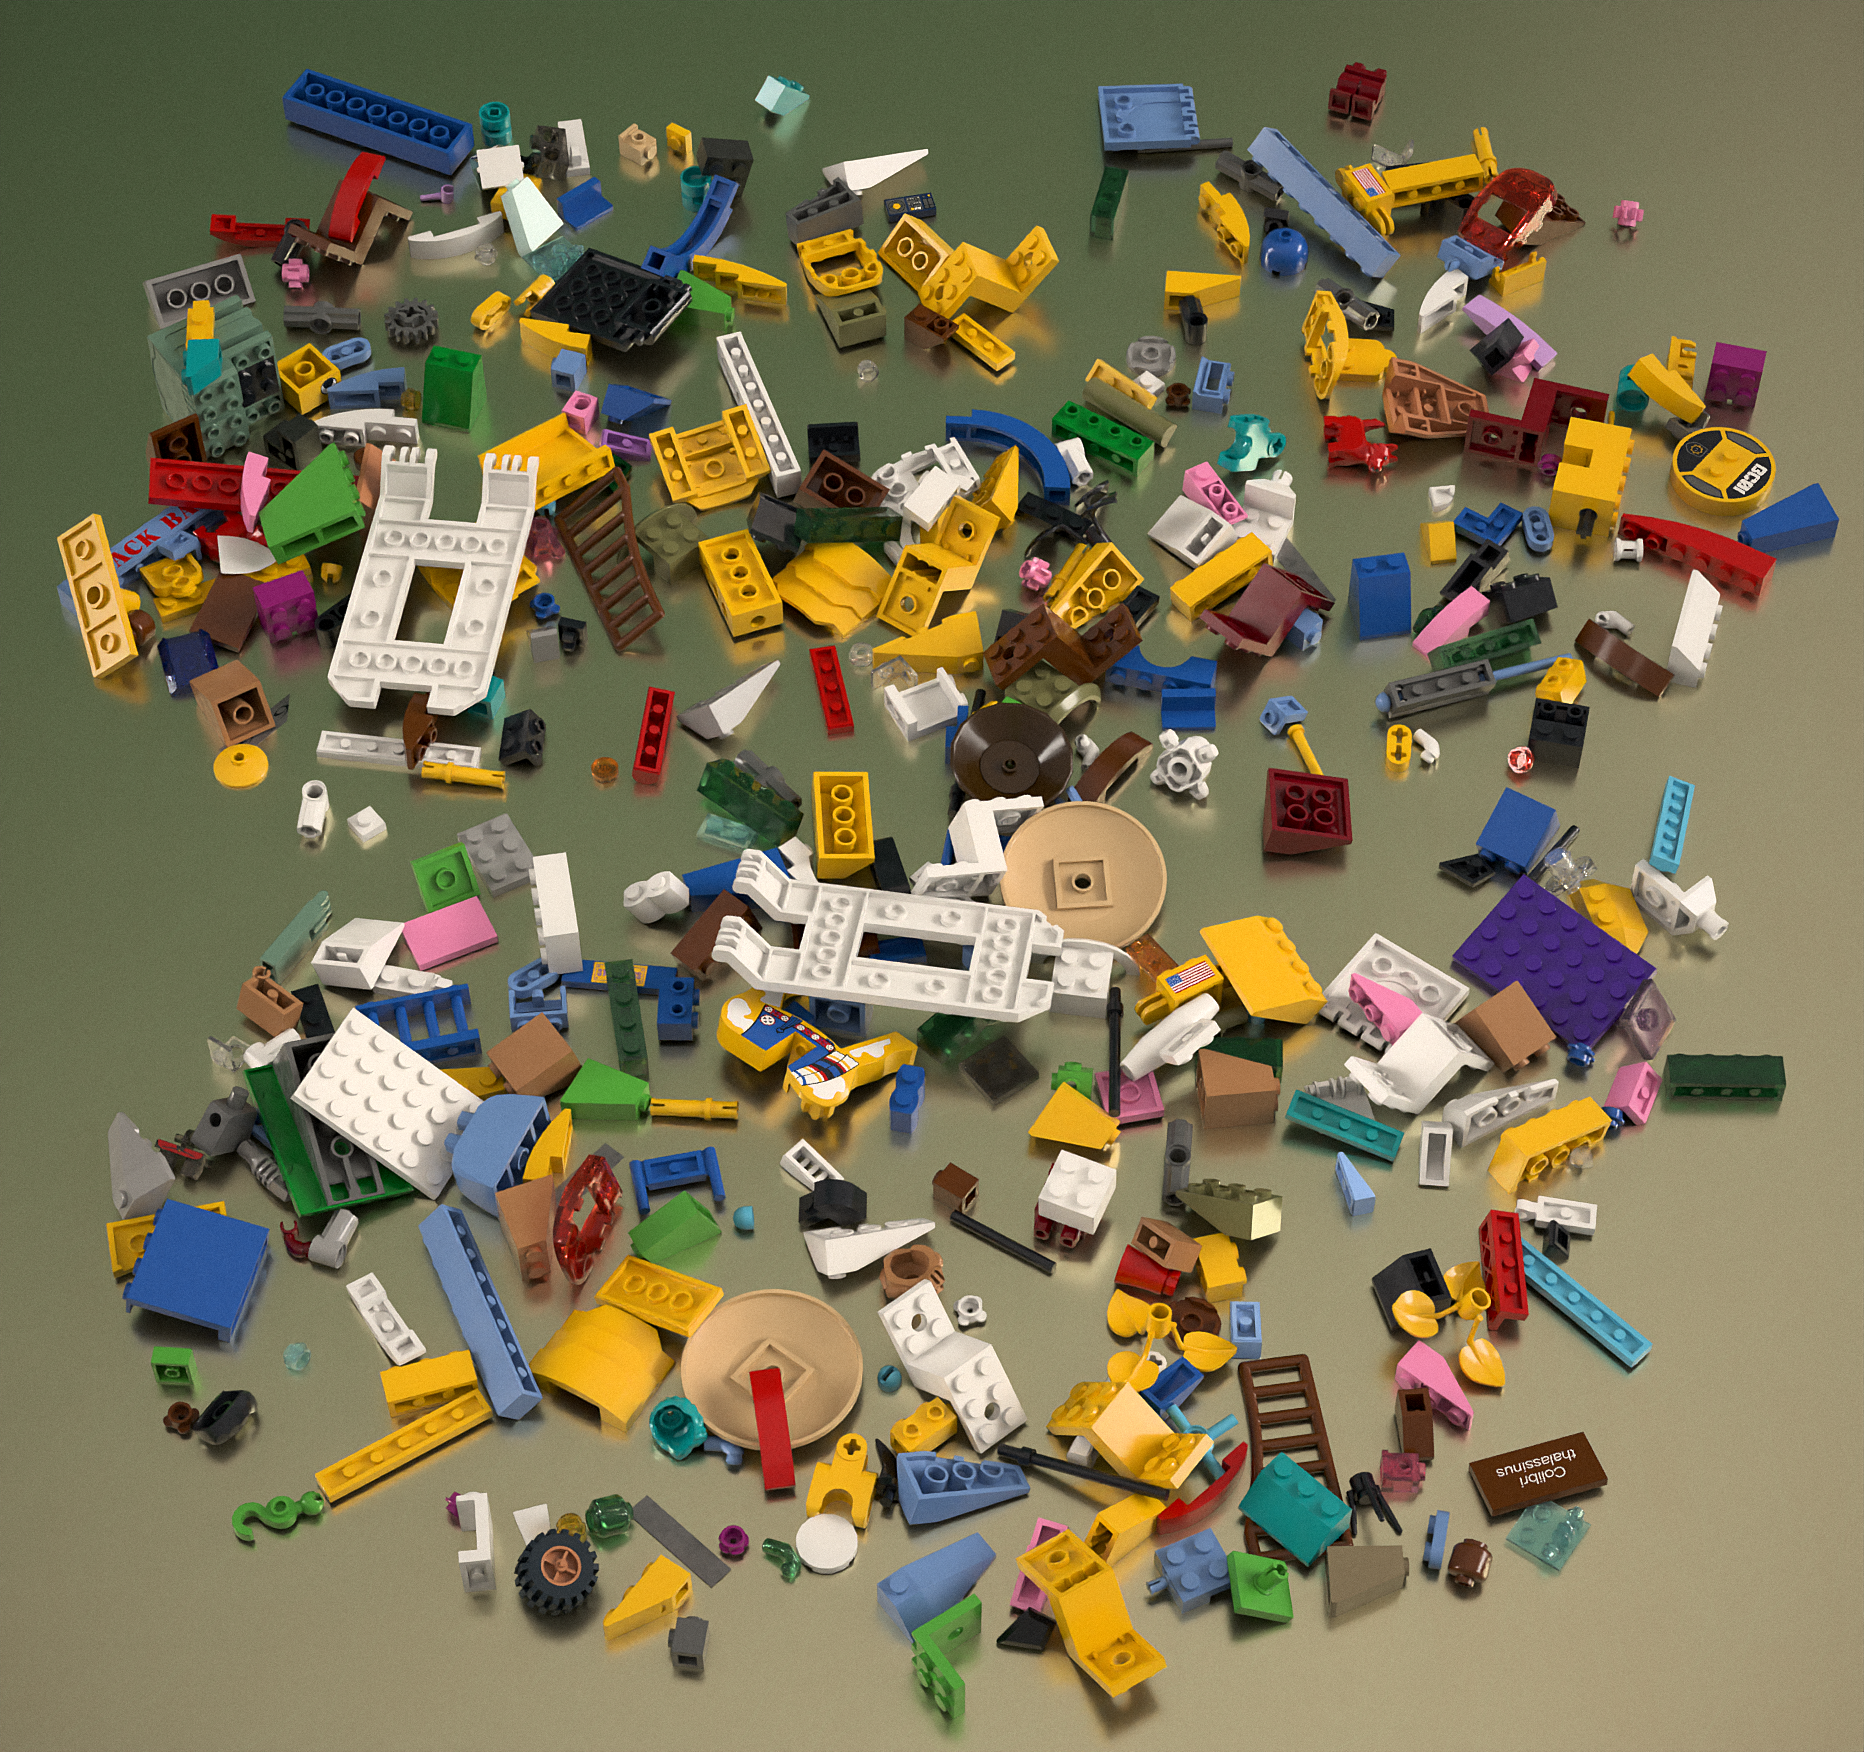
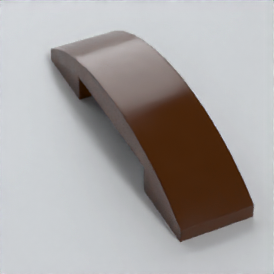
[1574,618,1675,697]
[1068,731,1153,803]

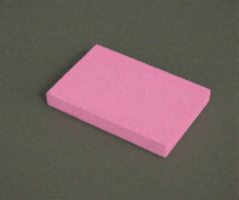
[401,896,498,971]

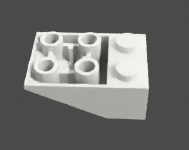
[1147,495,1238,569]
[311,918,405,990]

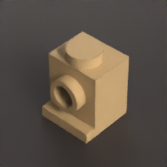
[618,123,657,166]

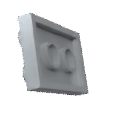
[457,813,534,898]

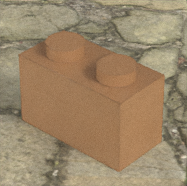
[1131,1217,1202,1273]

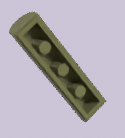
[1082,377,1178,448]

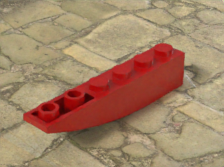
[1618,513,1777,596]

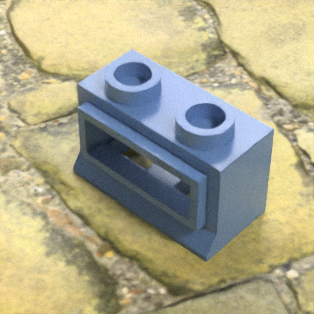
[1192,356,1235,414]
[508,986,569,1032]

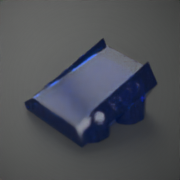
[157,629,219,697]

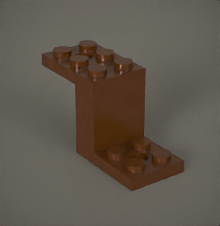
[288,179,413,266]
[983,603,1143,691]

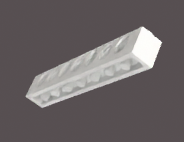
[716,332,802,498]

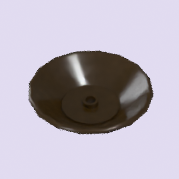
[950,702,1073,808]

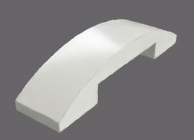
[408,211,504,259]
[346,1272,426,1366]

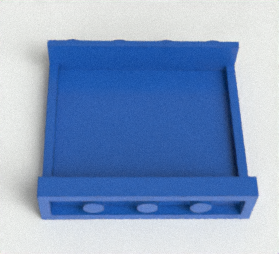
[122,1199,269,1343]

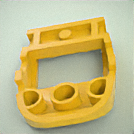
[797,229,883,297]
[1301,290,1349,399]

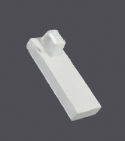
[558,119,590,177]

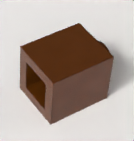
[932,1162,979,1214]

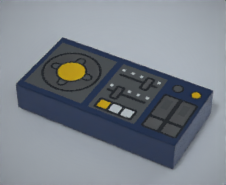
[884,192,936,222]

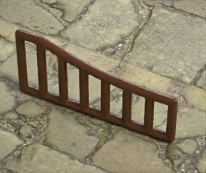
[554,467,665,651]
[1238,1354,1354,1561]

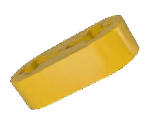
[471,291,511,331]
[1385,724,1412,772]

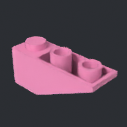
[1182,462,1248,525]
[1348,973,1422,1046]
[1395,1340,1474,1431]

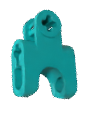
[1217,414,1286,472]

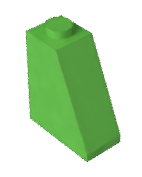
[673,270,735,331]
[560,1058,652,1121]
[628,1190,722,1264]

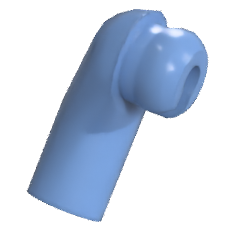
[704,1435,744,1465]

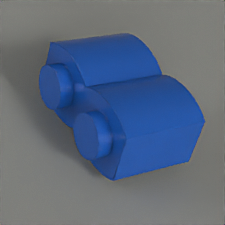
[889,1064,925,1134]

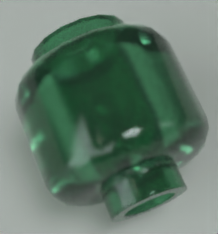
[585,1494,634,1538]

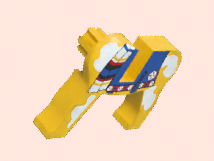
[717,987,918,1120]

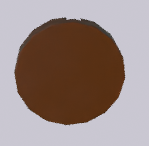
[1164,1296,1221,1352]

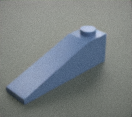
[896,1451,1031,1525]
[877,1532,996,1644]

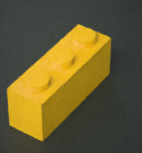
[380,1349,479,1418]

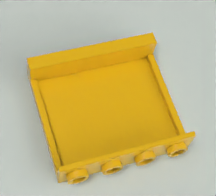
[478,412,615,511]

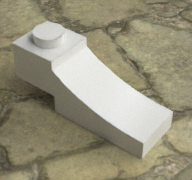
[778,837,818,882]

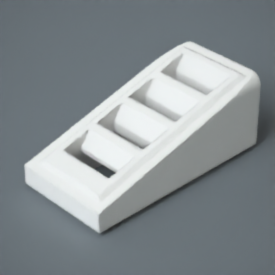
[780,1139,844,1191]

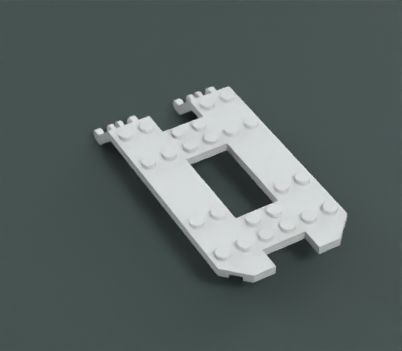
[327,445,539,716]
[712,849,1064,1023]

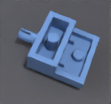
[1437,235,1505,280]
[1146,1528,1231,1614]

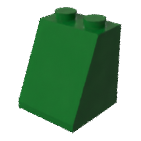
[422,345,487,433]

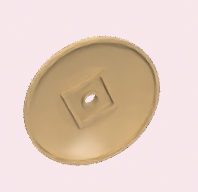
[1000,801,1167,949]
[681,1289,863,1450]

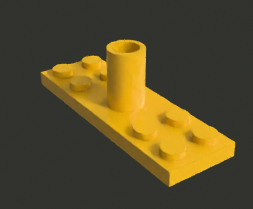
[57,514,141,679]

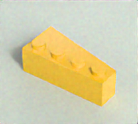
[1487,1096,1612,1194]

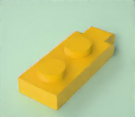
[186,300,215,351]

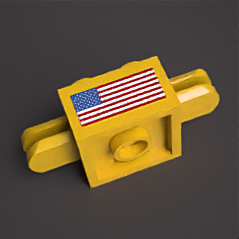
[1335,163,1394,237]
[1134,954,1232,1025]

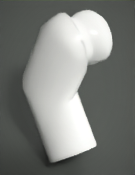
[1595,611,1635,636]
[1413,729,1440,764]
[1074,734,1100,772]

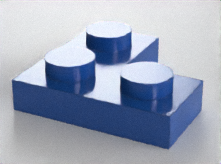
[1453,503,1523,546]

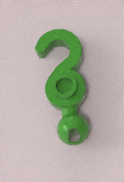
[232,1491,324,1541]

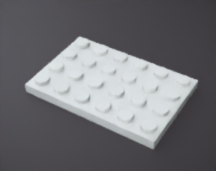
[290,1008,484,1200]

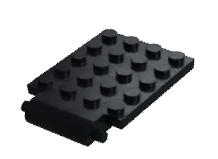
[530,248,692,352]

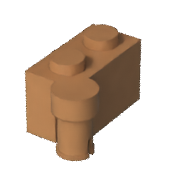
[236,966,303,1037]

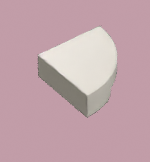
[1428,485,1455,512]

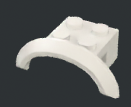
[898,466,975,549]
[1030,938,1140,1019]

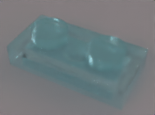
[697,813,759,854]

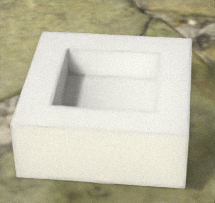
[1133,371,1165,396]
[347,806,386,843]

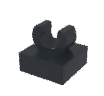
[1263,207,1290,234]
[558,617,588,652]

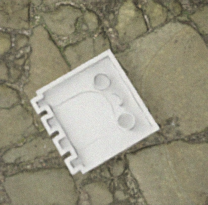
[1318,933,1470,1054]

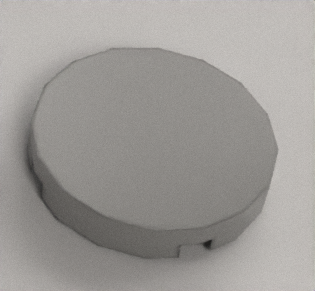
[1126,336,1176,377]

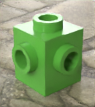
[1051,1062,1093,1100]

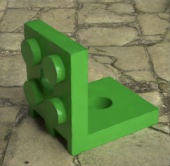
[911,1593,982,1719]

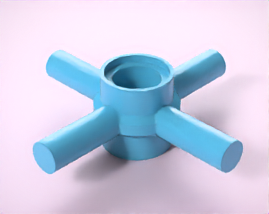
[1166,1404,1239,1480]

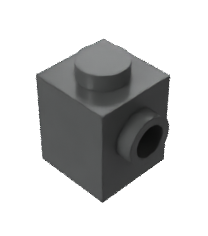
[668,1616,710,1669]

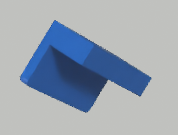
[556,177,613,231]
[1160,688,1216,731]

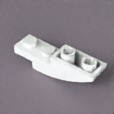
[314,409,419,447]

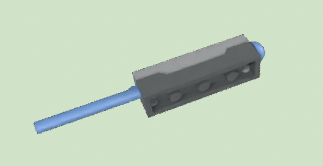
[1375,653,1573,718]

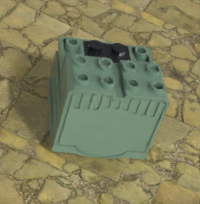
[147,295,285,458]

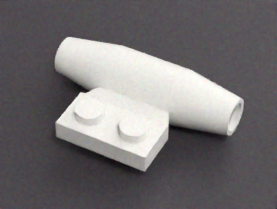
[1120,993,1221,1081]

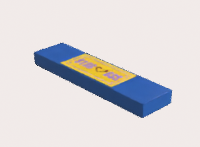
[561,960,678,995]

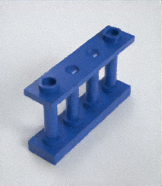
[355,983,482,1064]

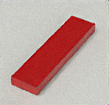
[809,645,854,735]

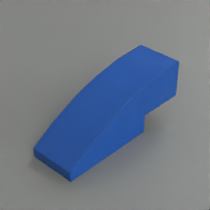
[1139,1356,1204,1421]

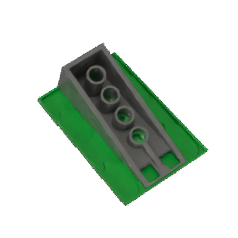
[242,1033,414,1218]

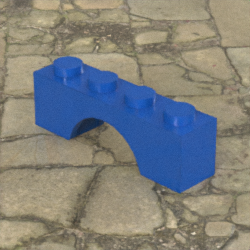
[1105,645,1217,692]

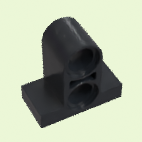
[1420,193,1477,227]

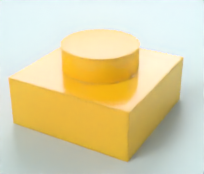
[666,123,692,155]

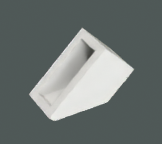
[1419,1120,1453,1186]

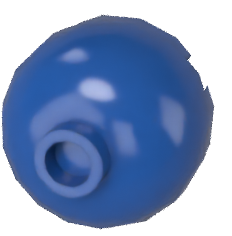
[1259,228,1309,276]

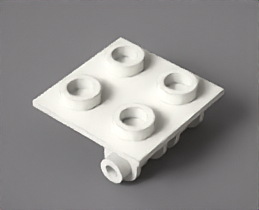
[1304,1076,1375,1134]

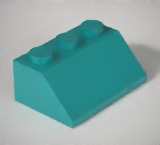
[1238,1452,1352,1567]

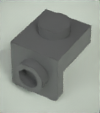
[1665,410,1710,440]

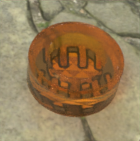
[591,757,619,784]

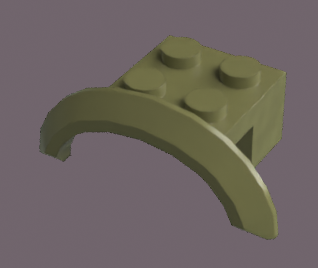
[616,503,710,585]
[1005,660,1101,724]

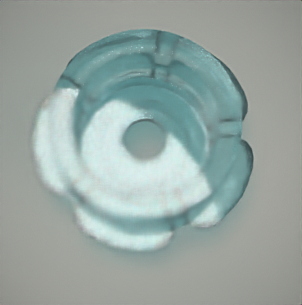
[283,1342,311,1371]

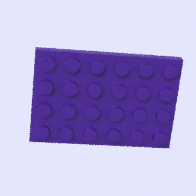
[1452,874,1657,1049]

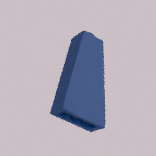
[1737,483,1839,553]
[682,847,790,912]

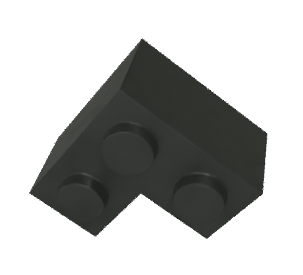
[696,137,754,197]
[263,413,322,471]

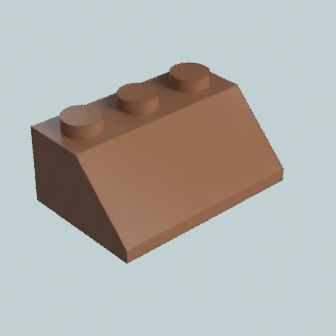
[357,443,396,536]

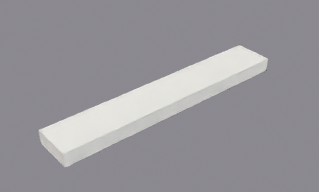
[316,731,482,768]

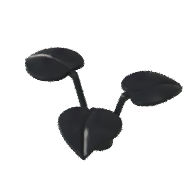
[1024,480,1118,558]

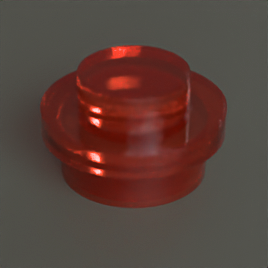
[1508,746,1534,774]

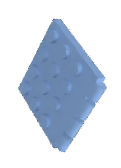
[1098,83,1200,151]

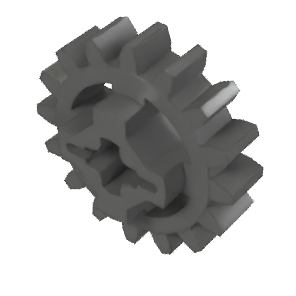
[384,298,439,344]

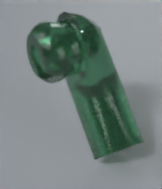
[1413,604,1445,635]
[762,1538,801,1578]

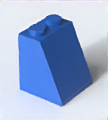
[1348,552,1412,640]
[1476,787,1560,875]

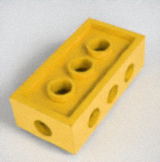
[698,529,783,637]

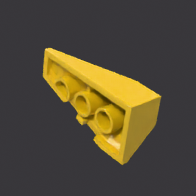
[963,445,1019,532]
[1050,542,1144,629]
[872,611,984,674]

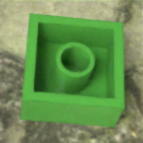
[151,1346,197,1384]

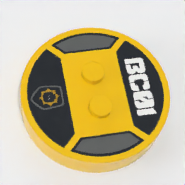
[1670,427,1776,516]

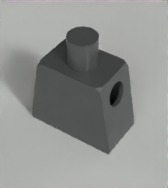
[190,1086,257,1157]

